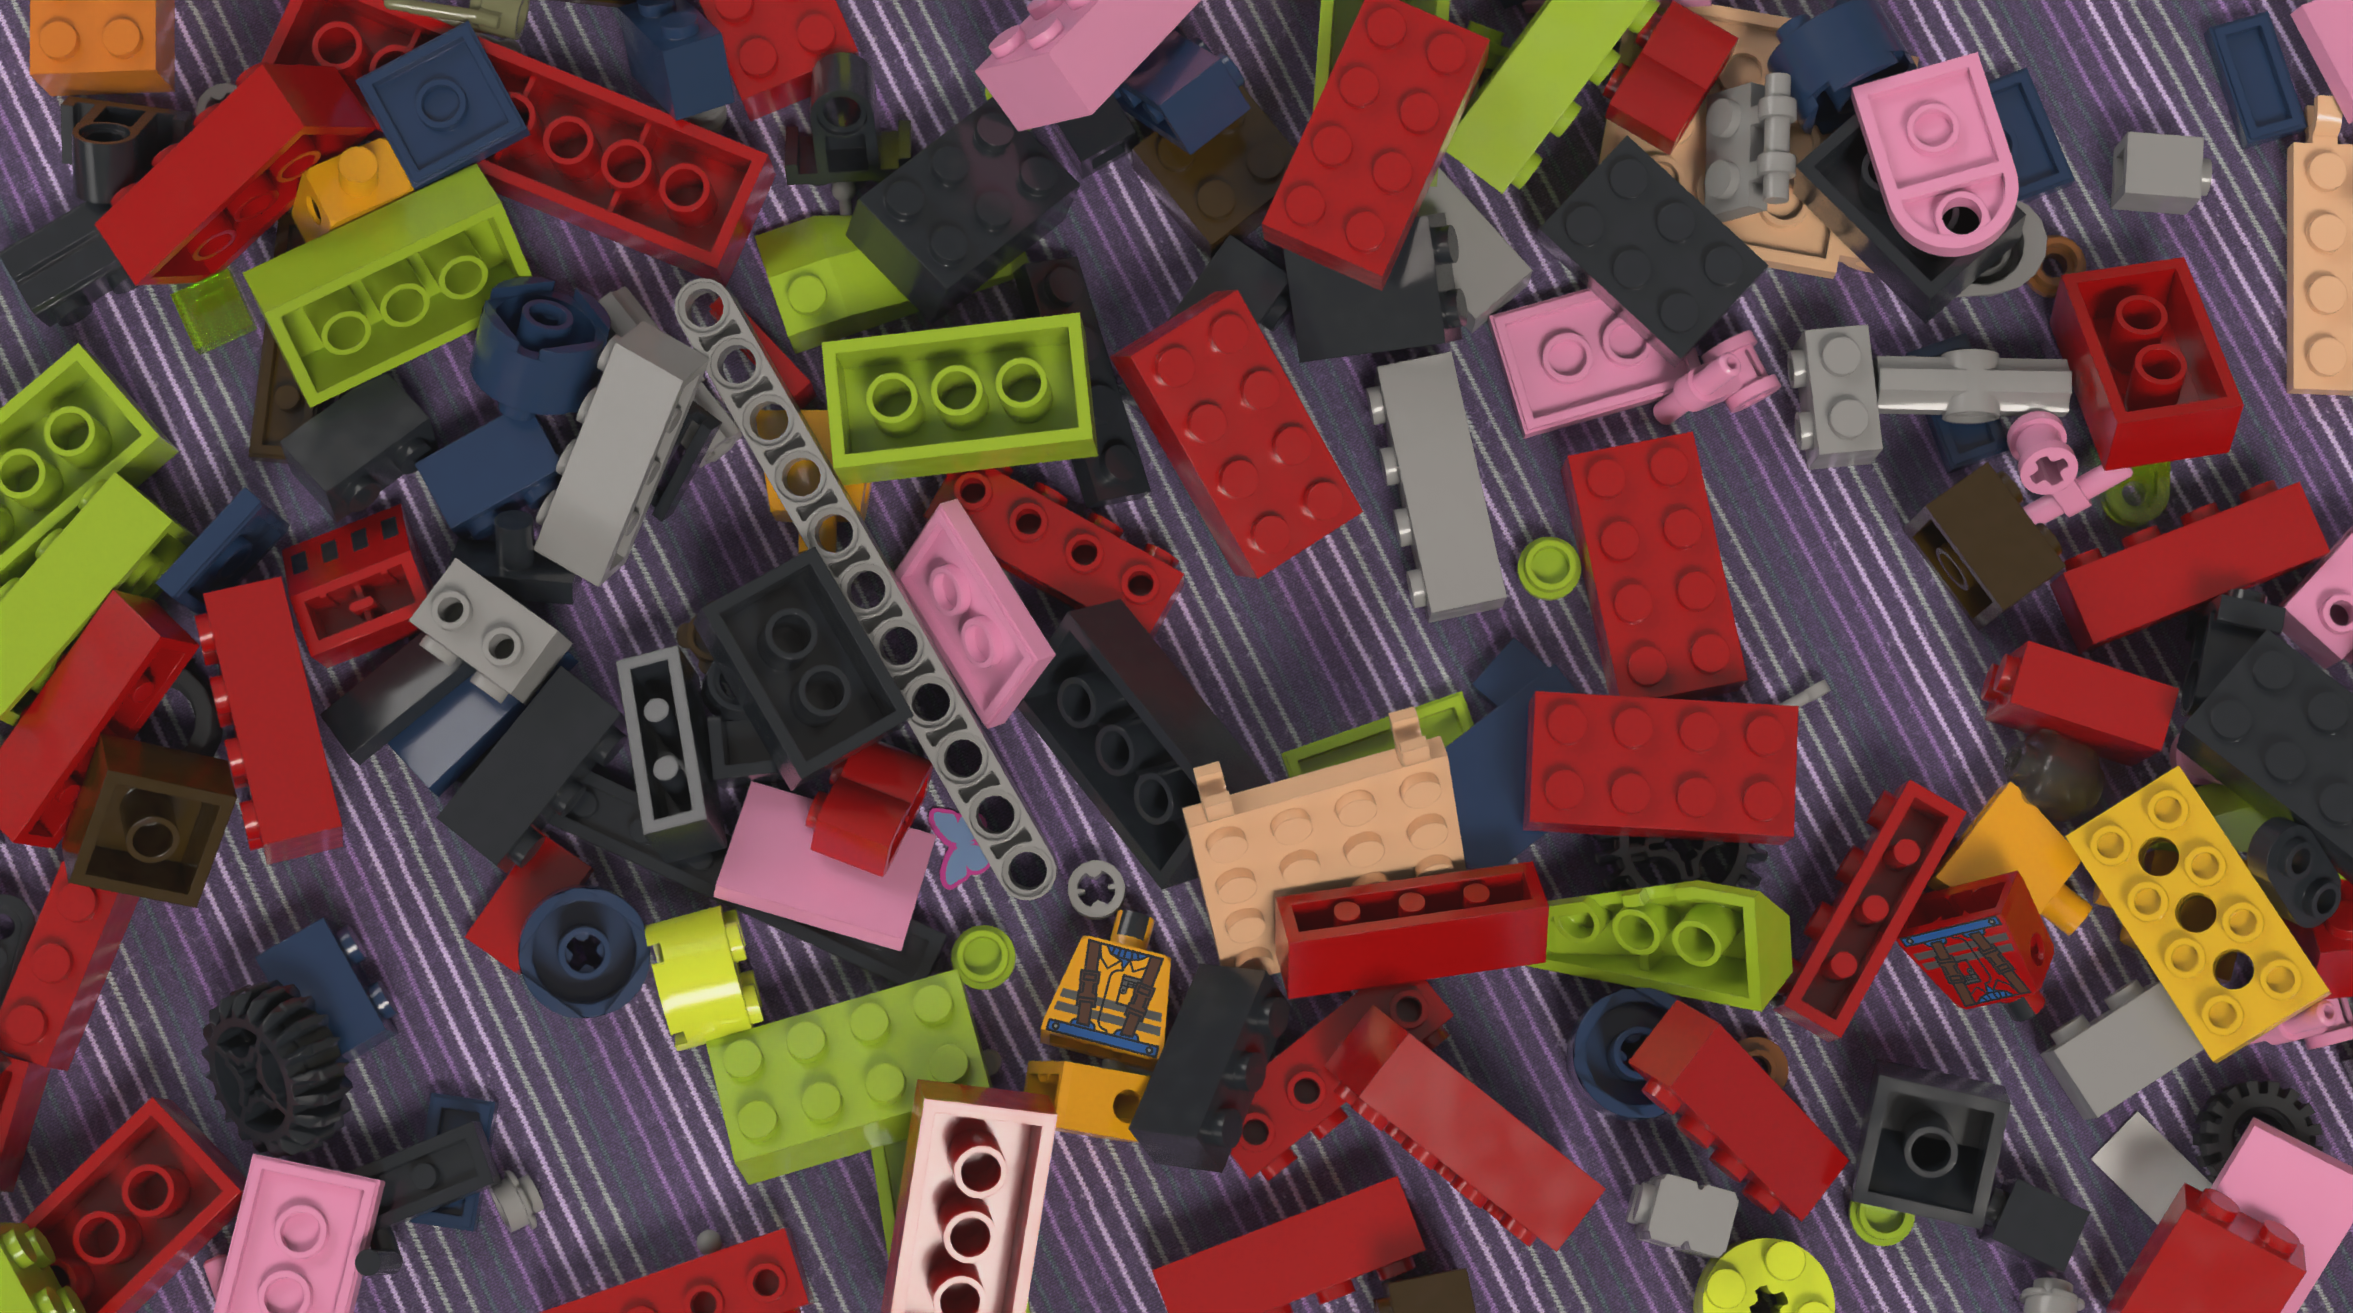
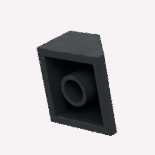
[1851,1059,2011,1229]

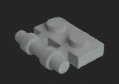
[1704,73,1797,222]

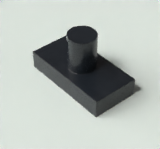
[446,510,582,605]

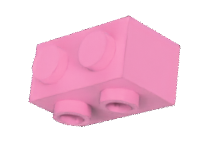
[2278,526,2353,669]

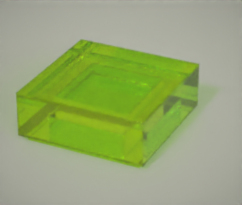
[170,268,258,355]

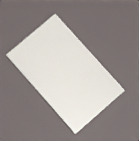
[2091,1111,2212,1225]

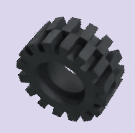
[2193,1081,2323,1184]

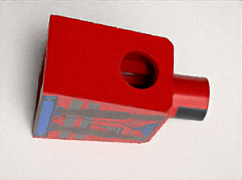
[1896,870,2054,1022]

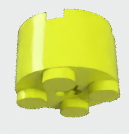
[644,905,764,1051]
[1693,1238,1835,1313]

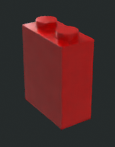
[1981,640,2179,767]
[2106,1183,2307,1313]

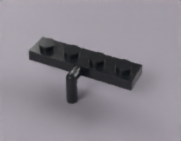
[1013,256,1151,509]
[235,1121,502,1276]

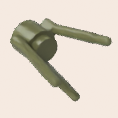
[384,0,530,40]

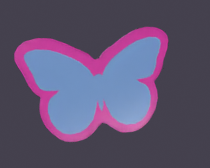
[928,807,990,890]

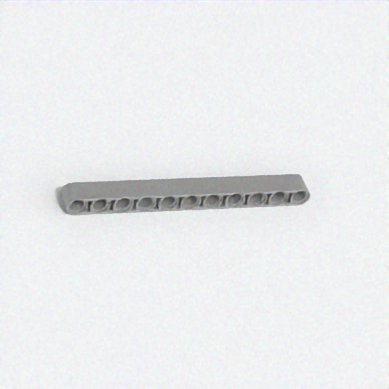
[675,278,1058,900]

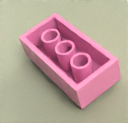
[975,0,1201,132]

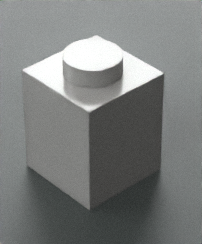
[2111,131,2212,215]

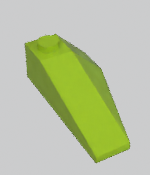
[755,215,1029,354]
[1525,880,1793,1012]

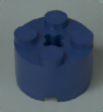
[1767,0,1917,135]
[469,277,611,421]
[518,884,651,1018]
[1567,988,1678,1122]

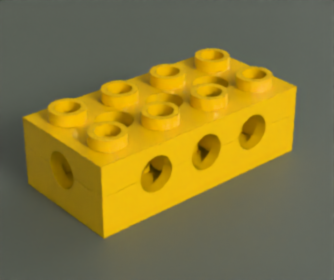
[2065,765,2332,1063]

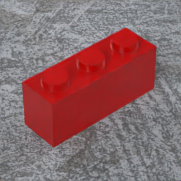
[0,861,140,1071]

